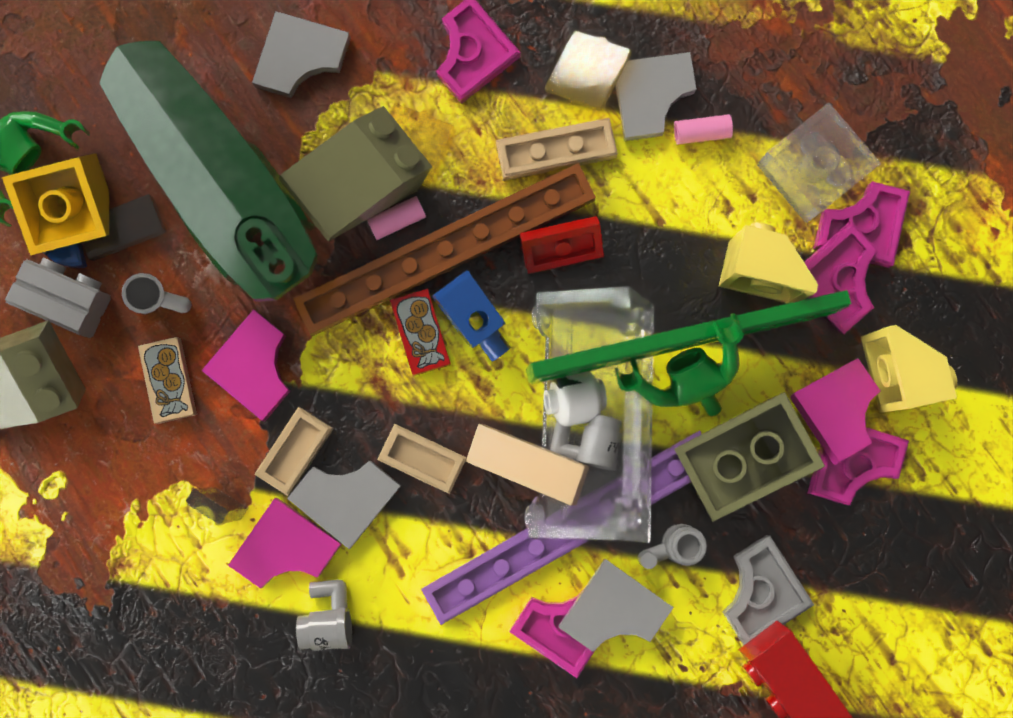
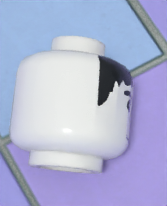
[544,371,607,426]

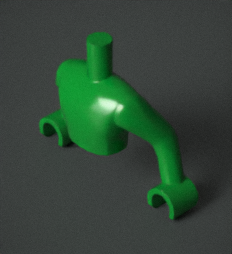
[0,111,90,227]
[614,313,743,416]

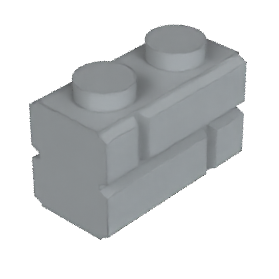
[5,258,111,338]

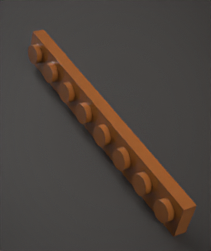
[293,163,596,336]

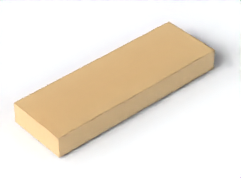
[496,117,618,181]
[466,424,590,506]

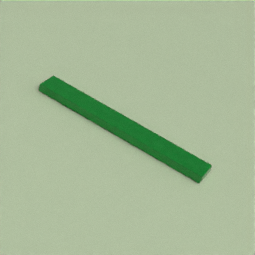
[526,290,851,385]

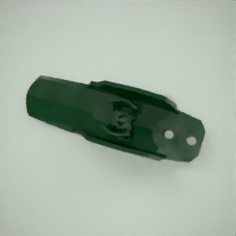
[100,41,318,301]

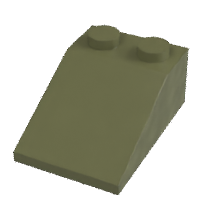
[279,106,432,242]
[0,320,86,429]
[674,392,825,521]

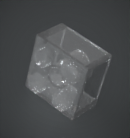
[756,102,881,224]

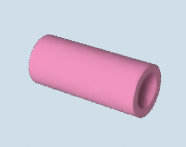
[674,114,733,145]
[367,196,426,240]

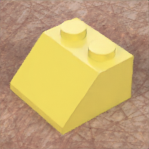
[719,222,818,303]
[861,325,958,413]

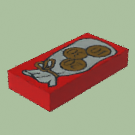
[390,289,451,377]

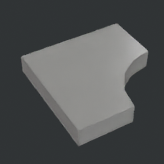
[252,11,351,98]
[613,52,696,141]
[287,461,401,549]
[722,535,814,646]
[558,559,674,652]

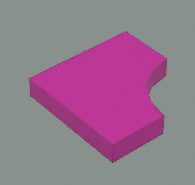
[436,0,520,104]
[813,182,910,268]
[804,222,879,334]
[202,309,290,421]
[790,358,881,466]
[807,427,909,505]
[228,498,342,589]
[509,590,595,678]

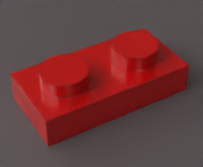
[520,216,604,274]

